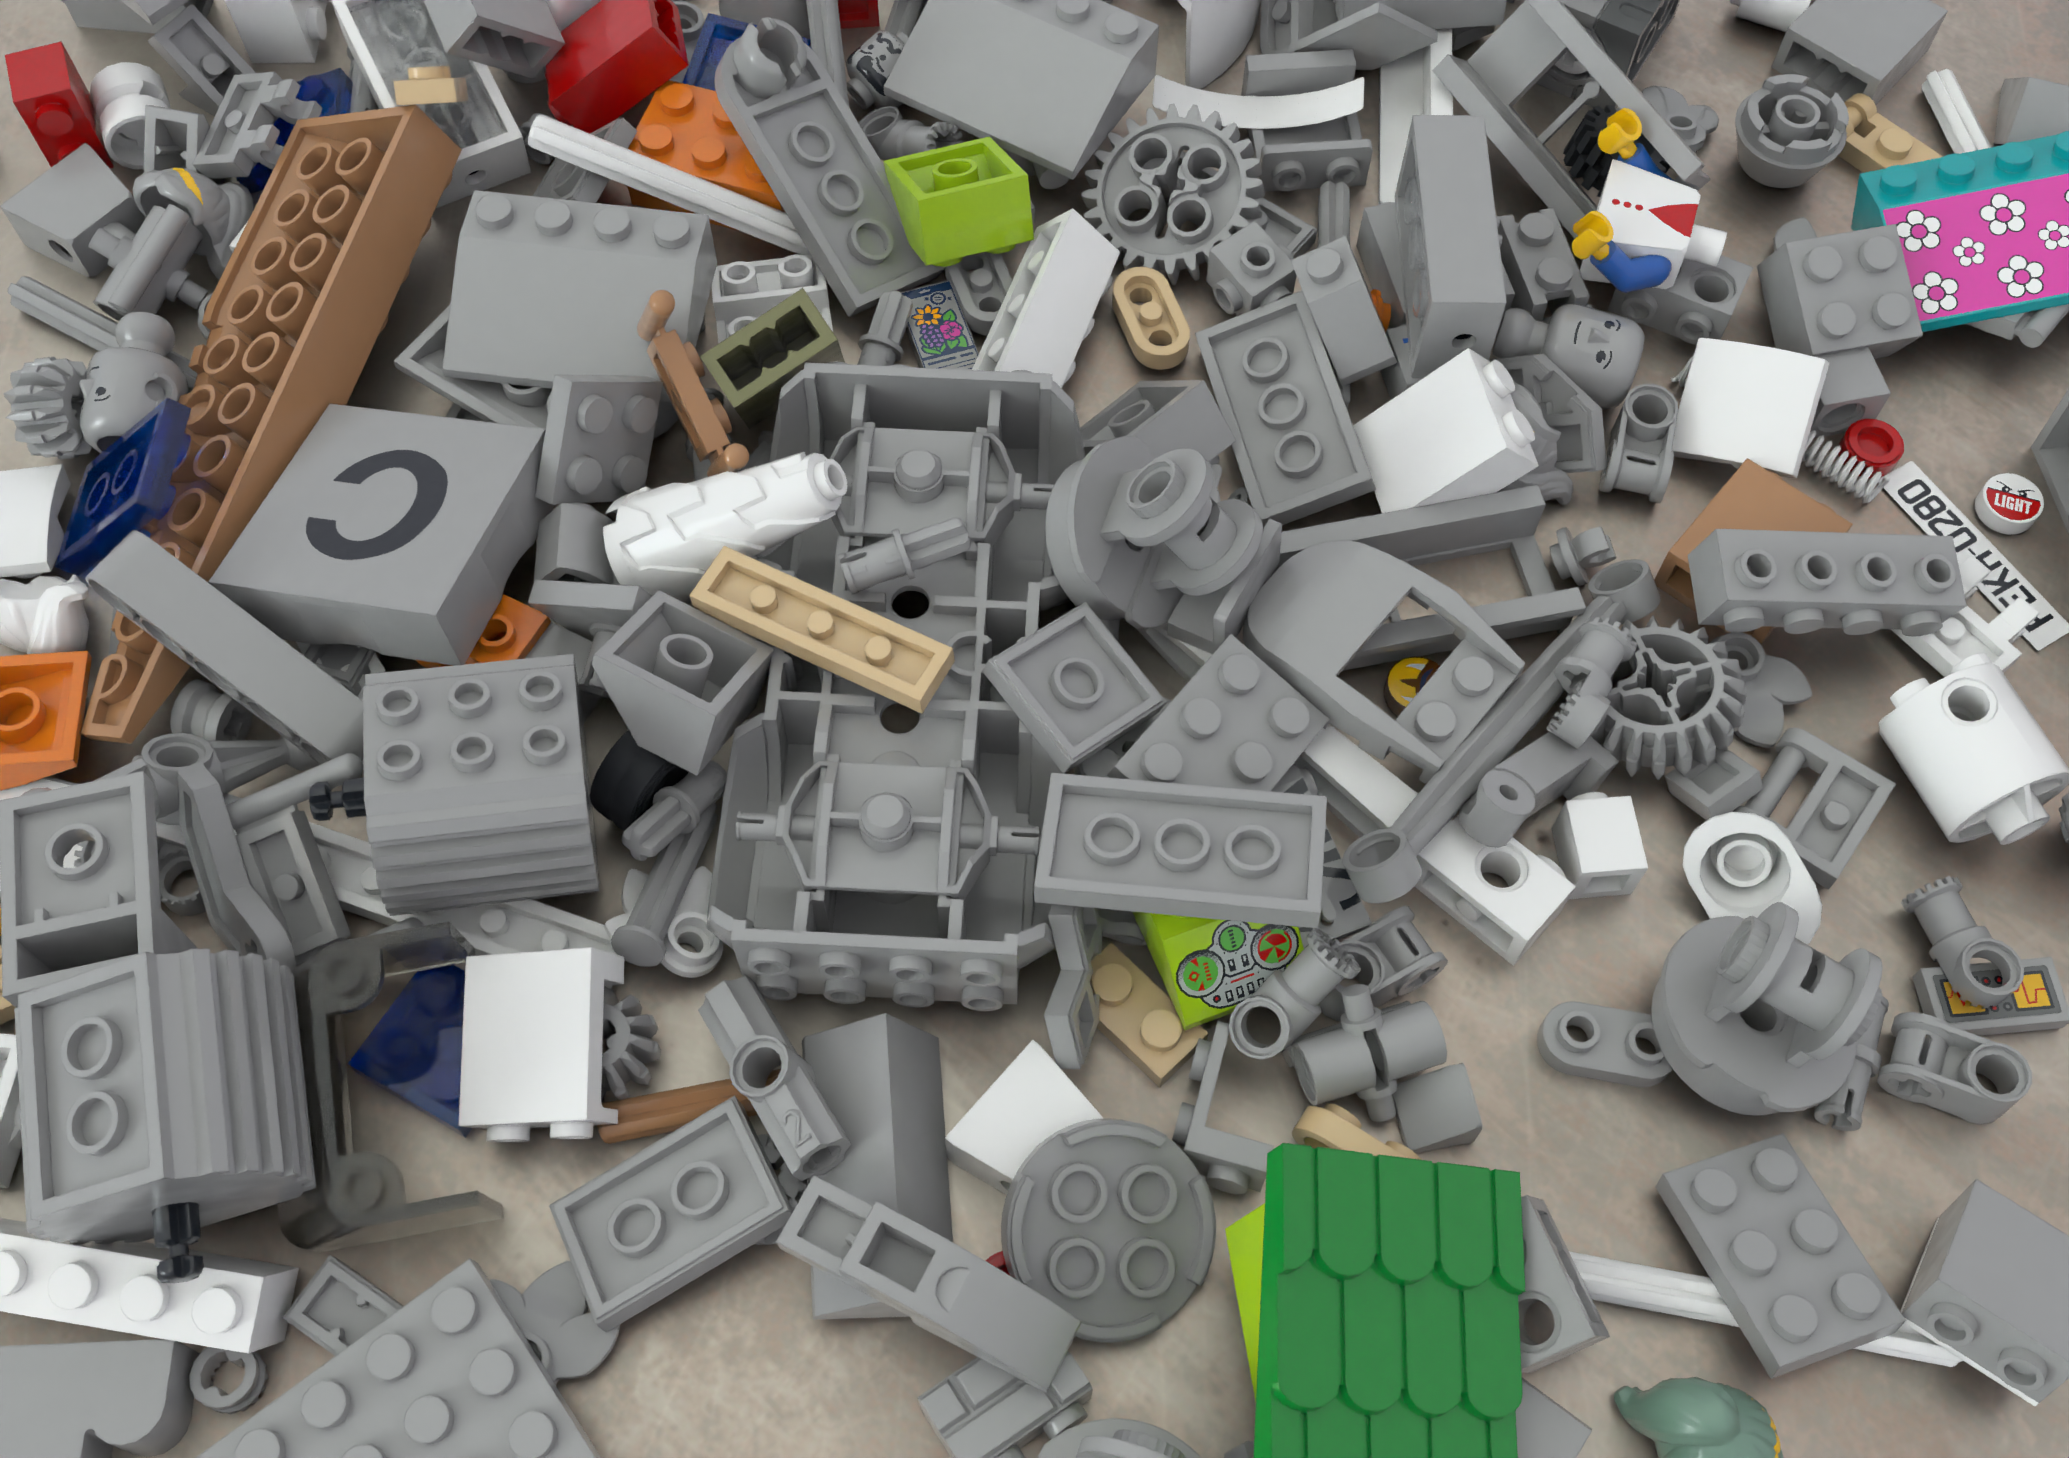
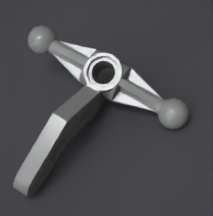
[21,733,320,978]

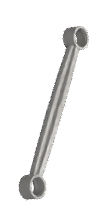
[1342,559,1661,903]

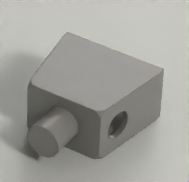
[0,143,145,277]

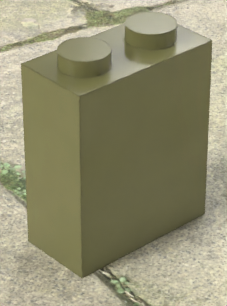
[699,288,845,429]

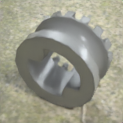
[189,1347,268,1415]

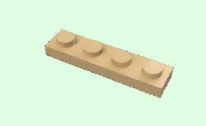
[689,546,955,714]

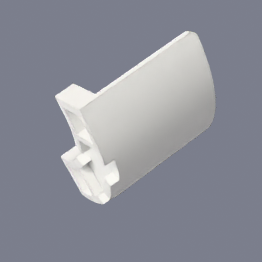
[1177,0,1261,89]

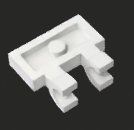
[1891,555,2039,677]

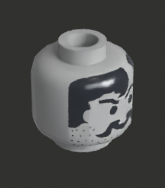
[846,30,909,110]

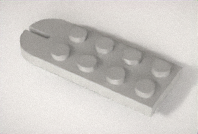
[715,17,945,317]

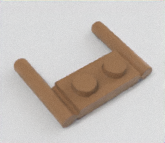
[637,290,749,477]

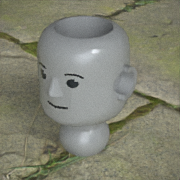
[1492,304,1645,410]
[79,312,189,463]

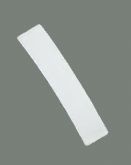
[1152,75,1365,129]

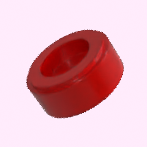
[1838,419,1904,479]

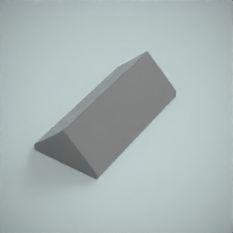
[802,1013,953,1320]

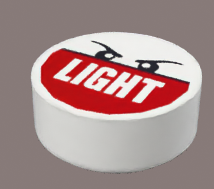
[1975,473,2044,535]

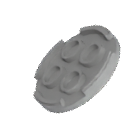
[1001,1118,1216,1343]

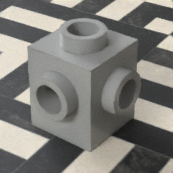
[1206,221,1297,316]

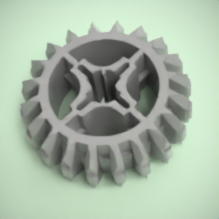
[1567,615,1747,780]

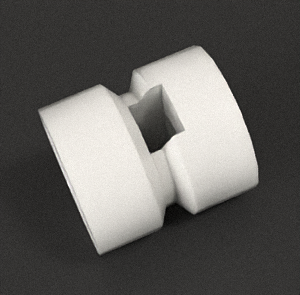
[90,62,171,169]

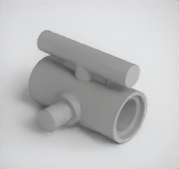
[88,204,208,321]
[1282,984,1447,1122]

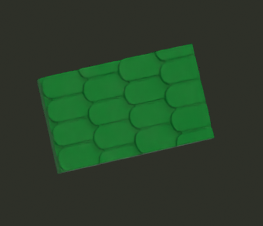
[1225,1143,1526,1458]

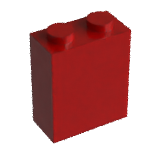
[544,0,689,134]

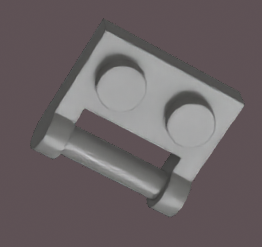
[1733,728,1896,890]

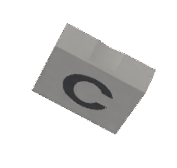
[208,404,555,665]

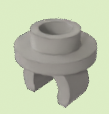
[1549,526,1617,586]

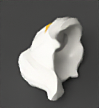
[0,574,90,654]

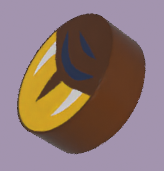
[1383,656,1440,716]

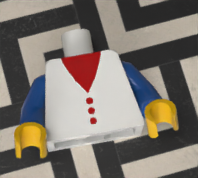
[1572,108,1727,293]

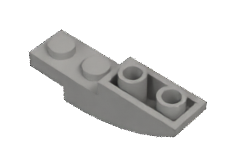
[776,1175,1081,1393]

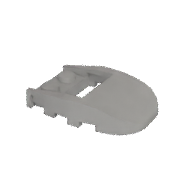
[1243,540,1525,784]

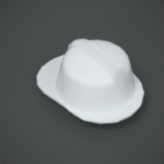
[1683,812,1822,945]

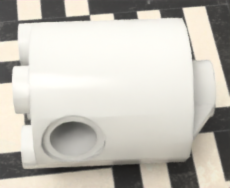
[1879,652,2069,845]

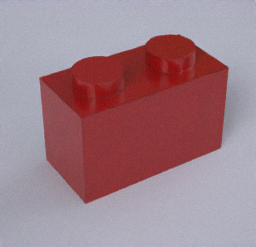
[5,41,114,168]

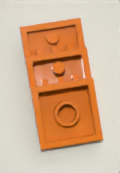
[0,651,92,791]

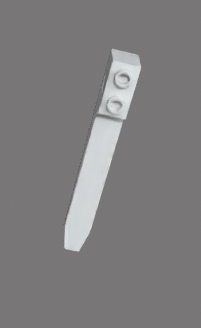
[1136,623,1576,966]

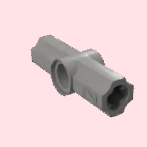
[698,975,852,1181]

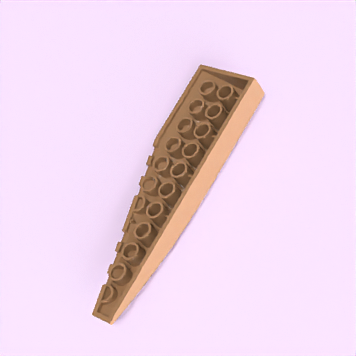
[80,104,462,744]

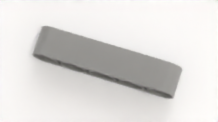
[85,530,363,765]

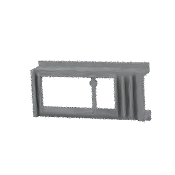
[1432,0,1711,239]
[1272,485,1586,671]

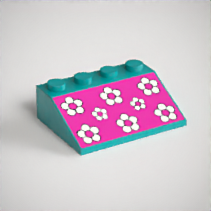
[1851,131,2069,332]

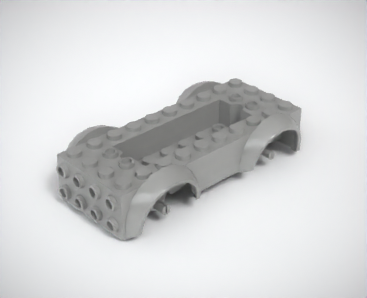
[707,361,1085,1011]

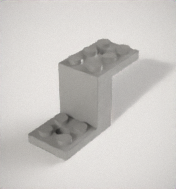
[0,771,197,1008]

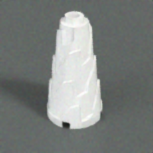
[603,452,847,604]

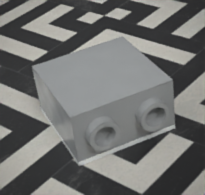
[1900,1179,2069,1406]

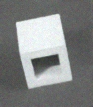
[1551,792,1648,899]

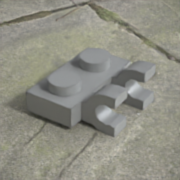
[192,71,323,179]

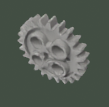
[1082,103,1265,285]

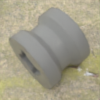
[170,679,253,741]

